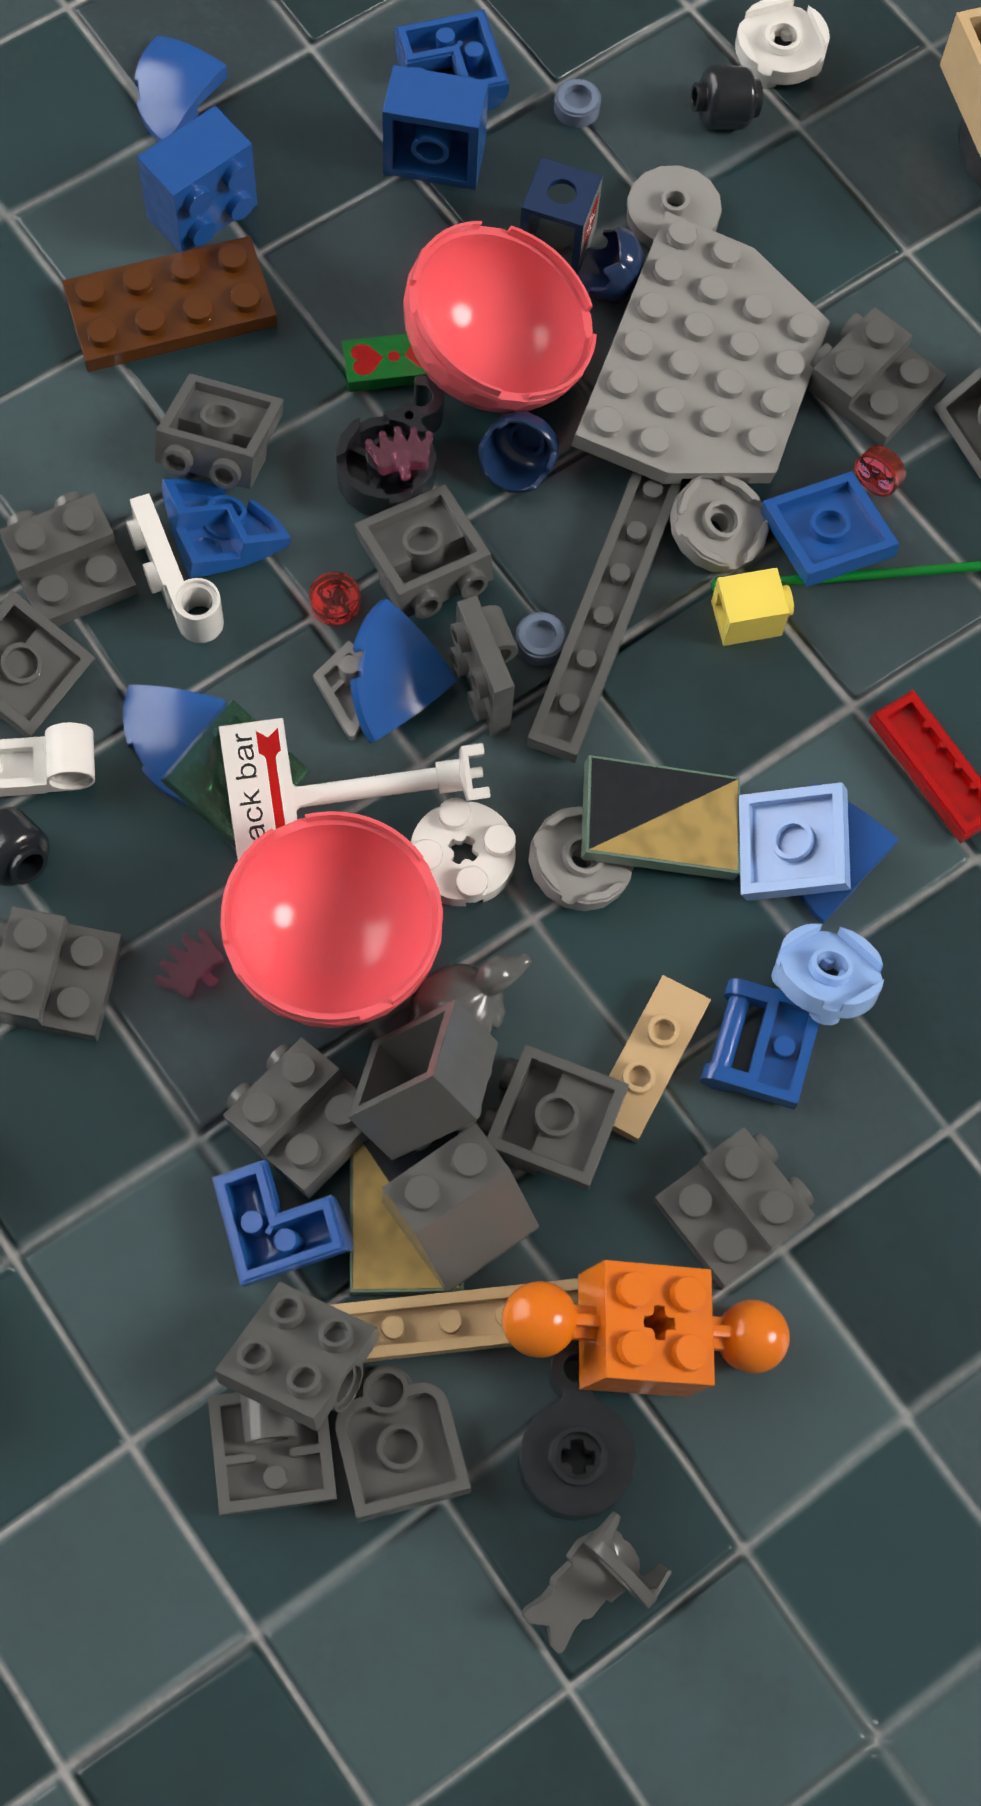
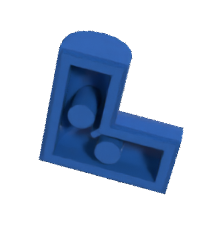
[394,9,509,111]
[212,1160,354,1287]

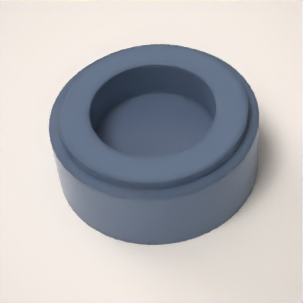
[554,79,601,128]
[515,612,567,666]

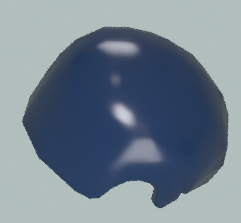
[578,227,643,303]
[478,410,559,493]

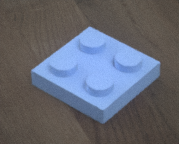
[739,782,851,901]

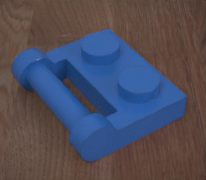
[700,978,819,1110]

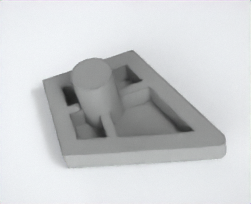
[313,641,363,741]

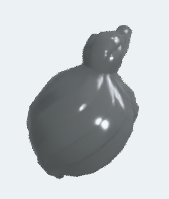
[408,953,532,1033]

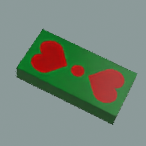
[342,334,428,392]

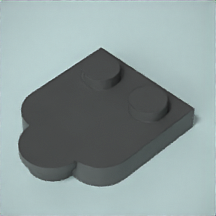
[335,1366,471,1523]

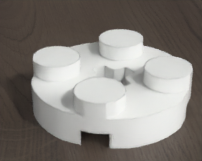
[735,0,830,88]
[411,798,516,906]

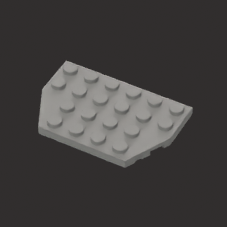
[571,211,830,484]

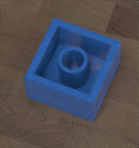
[382,65,489,190]
[137,106,258,252]

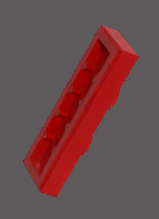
[869,690,981,844]

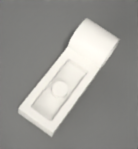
[126,493,224,643]
[0,722,95,797]

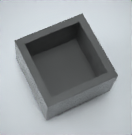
[348,999,498,1160]

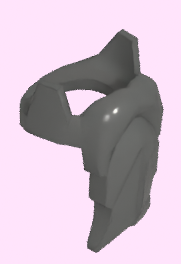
[522,1511,672,1653]

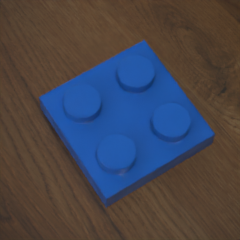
[761,471,899,587]

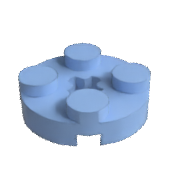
[771,923,884,1025]

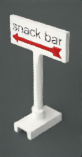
[219,718,490,860]

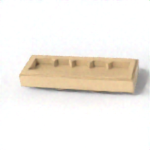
[609,975,711,1143]

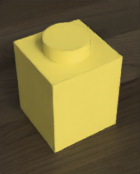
[711,568,794,646]

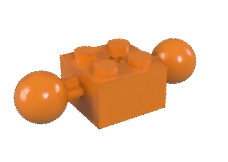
[502,1260,790,1397]

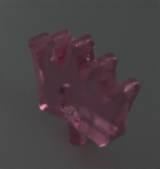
[365,426,433,481]
[155,928,223,998]

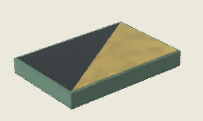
[581,755,740,880]
[350,1130,464,1296]

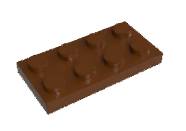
[62,236,277,372]

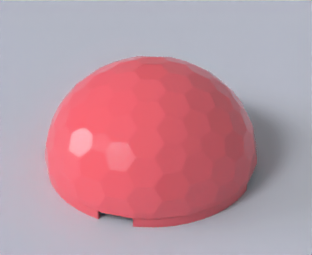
[403,221,597,414]
[220,811,443,1028]

